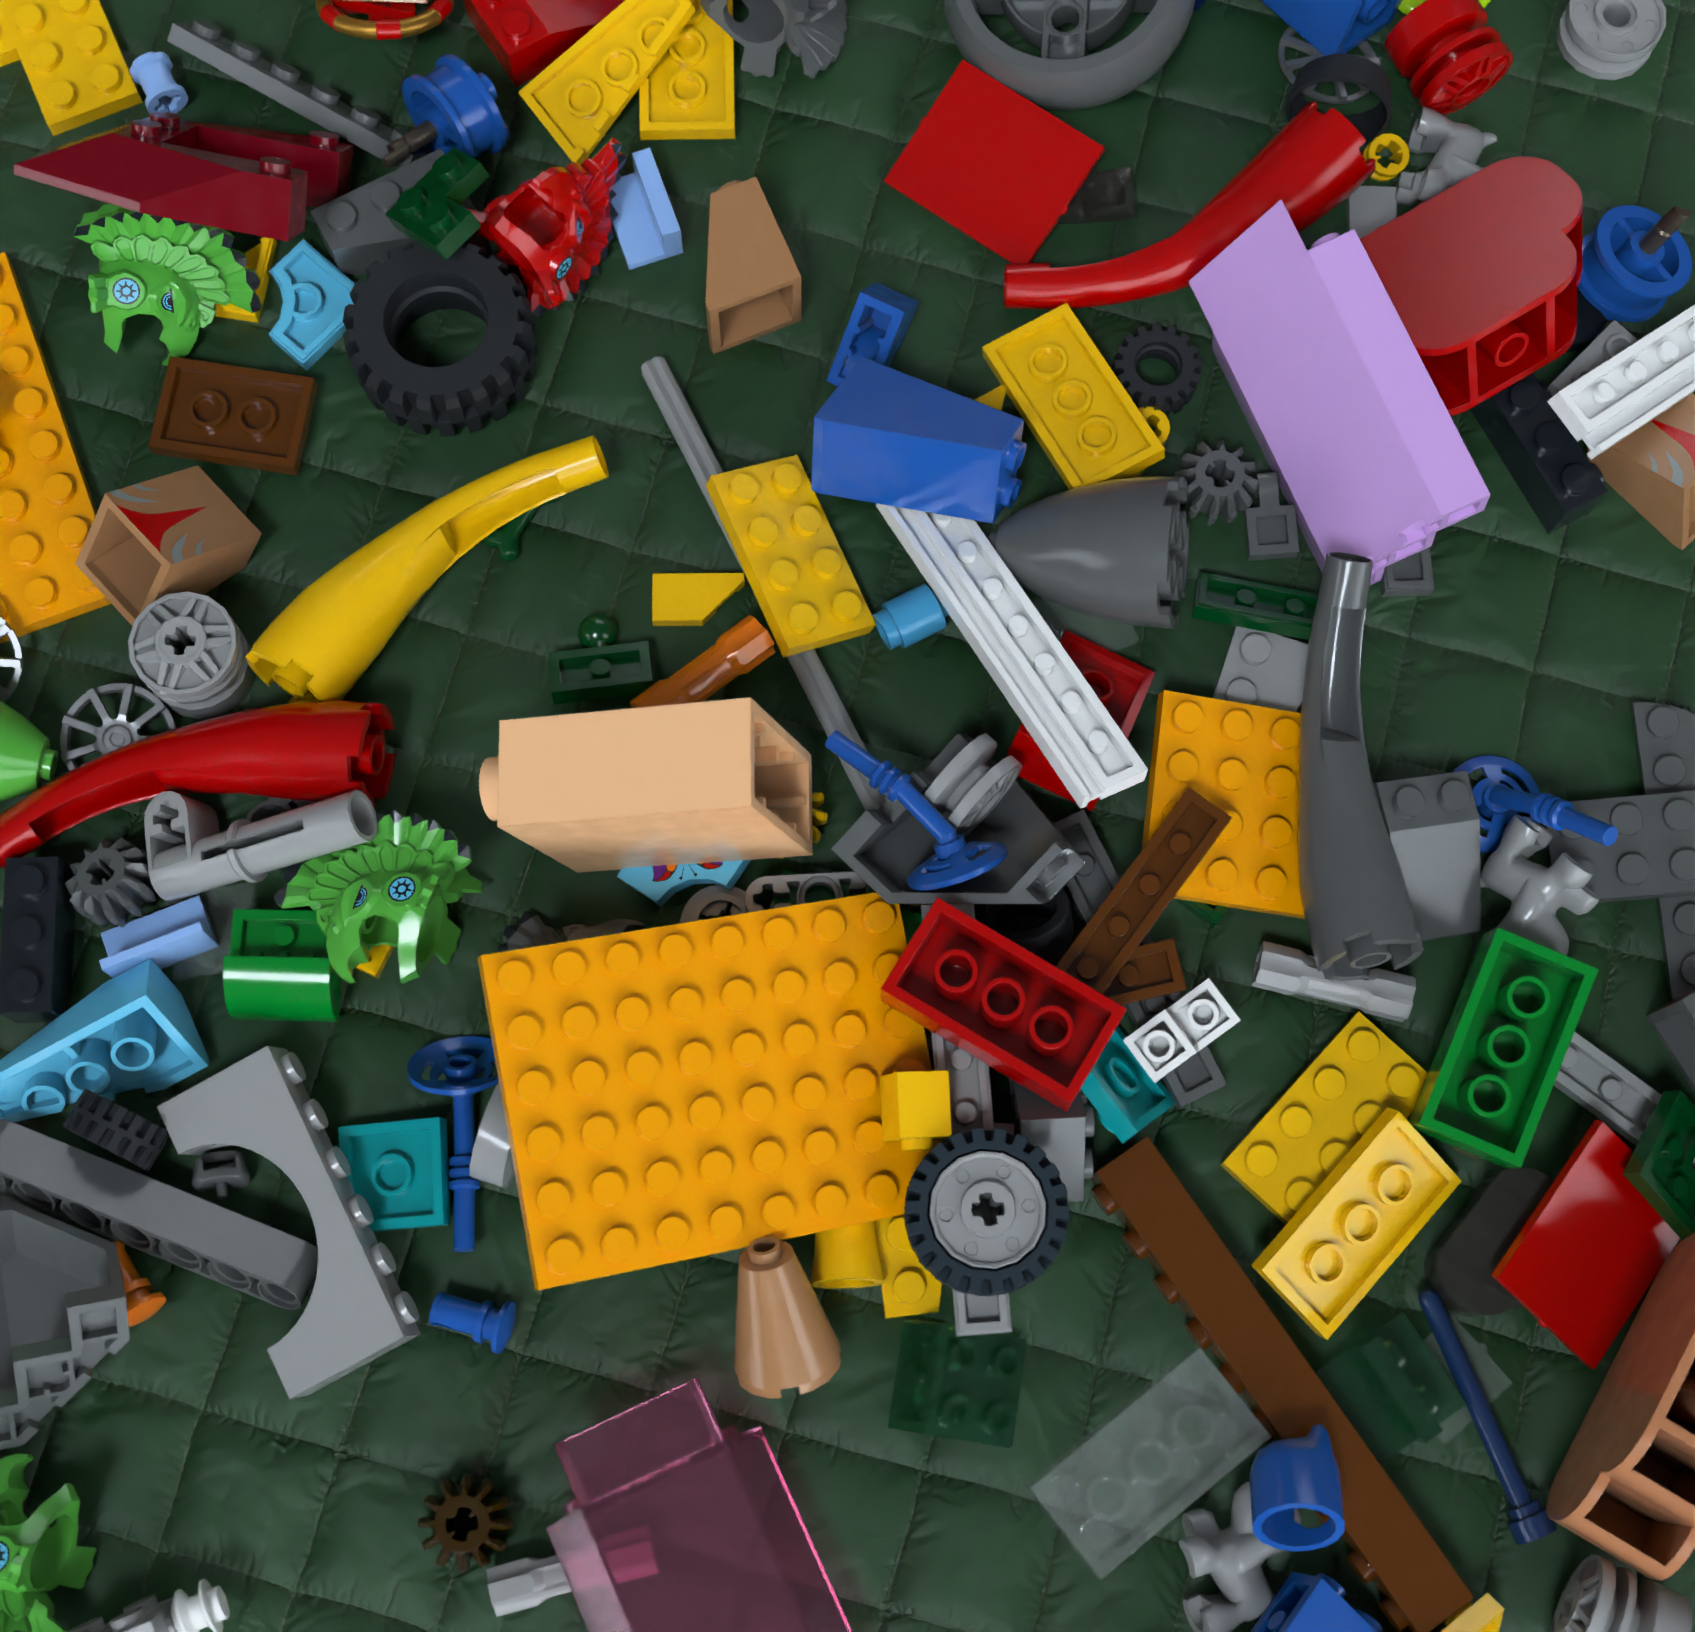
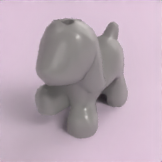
[1395,106,1497,206]
[1480,814,1600,956]
[1179,1482,1301,1632]

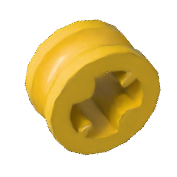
[1362,133,1410,182]

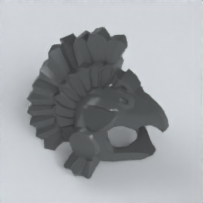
[701,0,848,79]

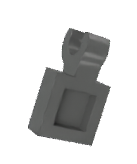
[1243,472,1300,561]

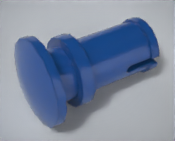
[429,1291,517,1354]

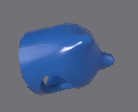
[1249,1424,1345,1551]

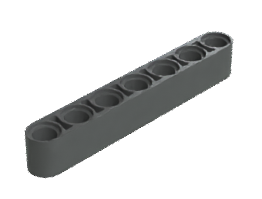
[0,1119,318,1310]

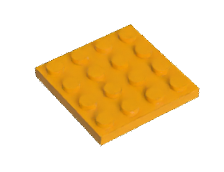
[1141,690,1305,919]

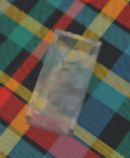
[1025,1348,1271,1580]

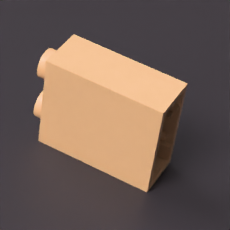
[479,697,813,873]

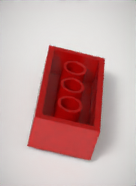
[881,897,1127,1112]

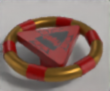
[315,0,454,40]

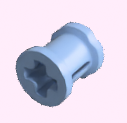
[129,52,188,114]

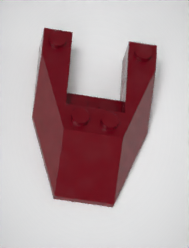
[14,111,354,242]

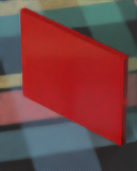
[884,59,1105,264]
[1491,1119,1680,1370]

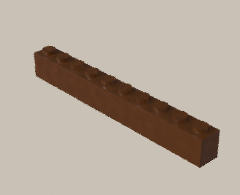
[1090,1136,1474,1632]

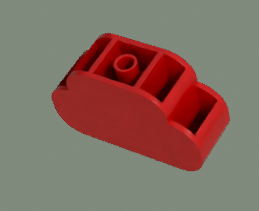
[1360,157,1583,416]

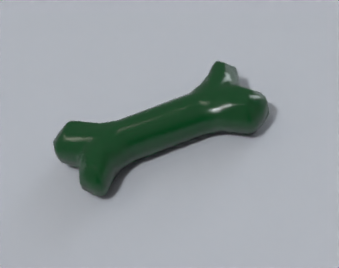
[483,497,559,562]

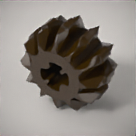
[418,1474,514,1572]

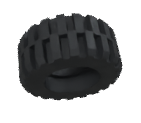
[343,241,539,437]

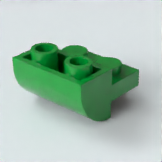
[223,909,342,1022]

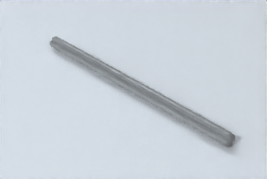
[641,356,888,810]

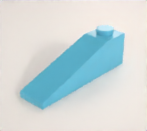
[0,958,209,1122]

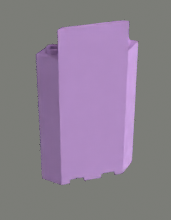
[1188,199,1491,585]

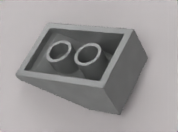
[1374,770,1481,942]

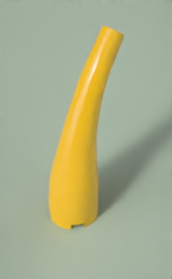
[245,435,609,703]

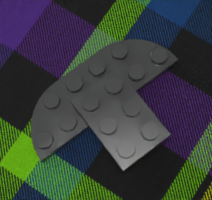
[1544,702,1695,1002]

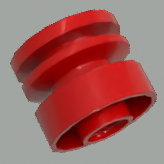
[1384,0,1513,116]

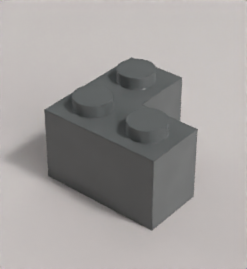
[1008,1078,1095,1202]

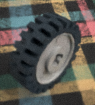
[904,1128,1069,1296]

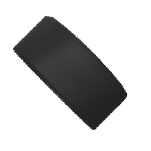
[974,888,1074,964]

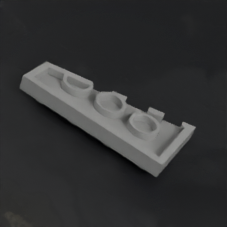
[1212,626,1308,712]

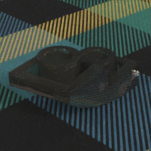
[1057,166,1138,224]

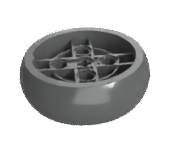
[943,0,1195,111]

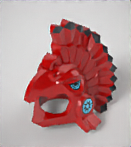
[466,137,626,318]

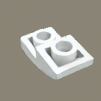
[1123,978,1241,1083]

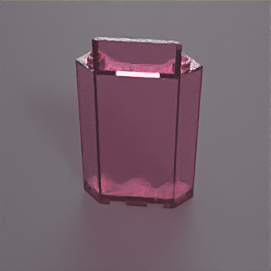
[546,1377,852,1632]

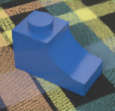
[826,282,919,386]

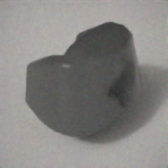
[192,1151,251,1200]

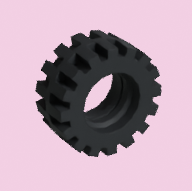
[1112,324,1202,418]
[62,1089,169,1171]

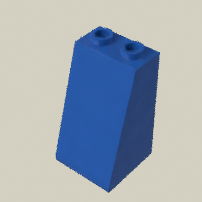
[811,357,1027,523]

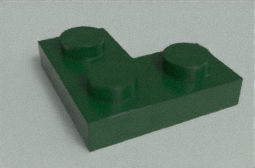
[385,147,489,260]
[1623,1090,1695,1240]

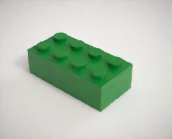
[1409,927,1599,1169]

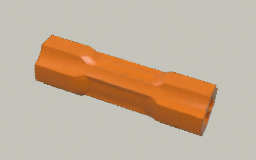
[630,615,776,708]

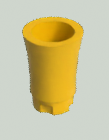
[810,1221,885,1289]

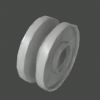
[1557,0,1666,80]
[923,733,1023,838]

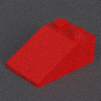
[464,0,624,87]
[1005,630,1156,811]

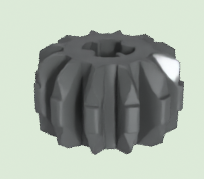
[1175,439,1259,526]
[64,838,156,928]

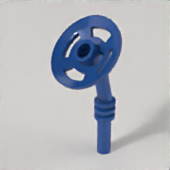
[825,730,1008,891]
[1453,755,1618,854]
[407,1036,499,1252]

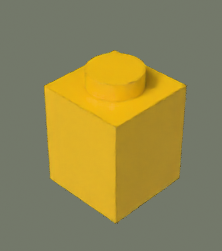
[880,1071,952,1151]

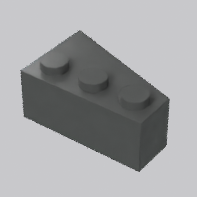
[310,148,492,277]

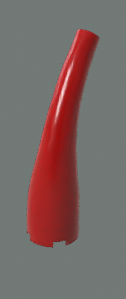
[1003,101,1376,309]
[0,700,396,869]

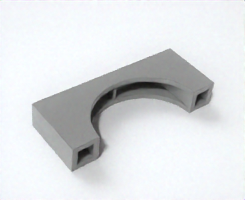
[157,1046,421,1399]

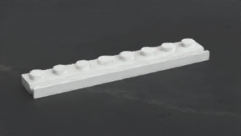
[1547,305,1695,460]
[876,503,1148,809]

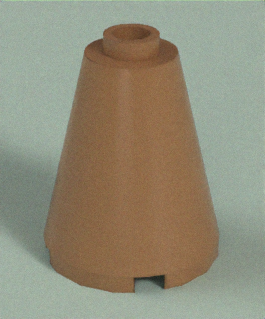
[734,1236,841,1399]

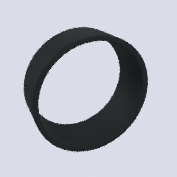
[1286,54,1392,144]

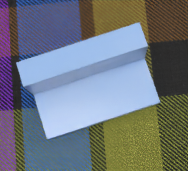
[611,148,683,270]
[99,895,220,978]

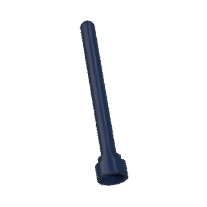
[1418,1288,1557,1545]

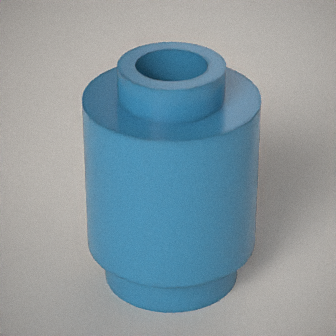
[872,583,949,650]

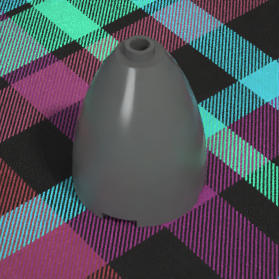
[989,476,1190,629]

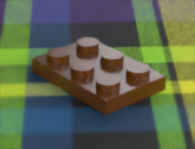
[148,356,318,476]

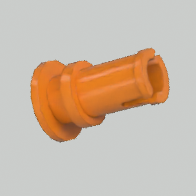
[113,1241,167,1327]

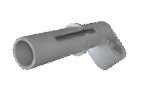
[144,790,377,901]

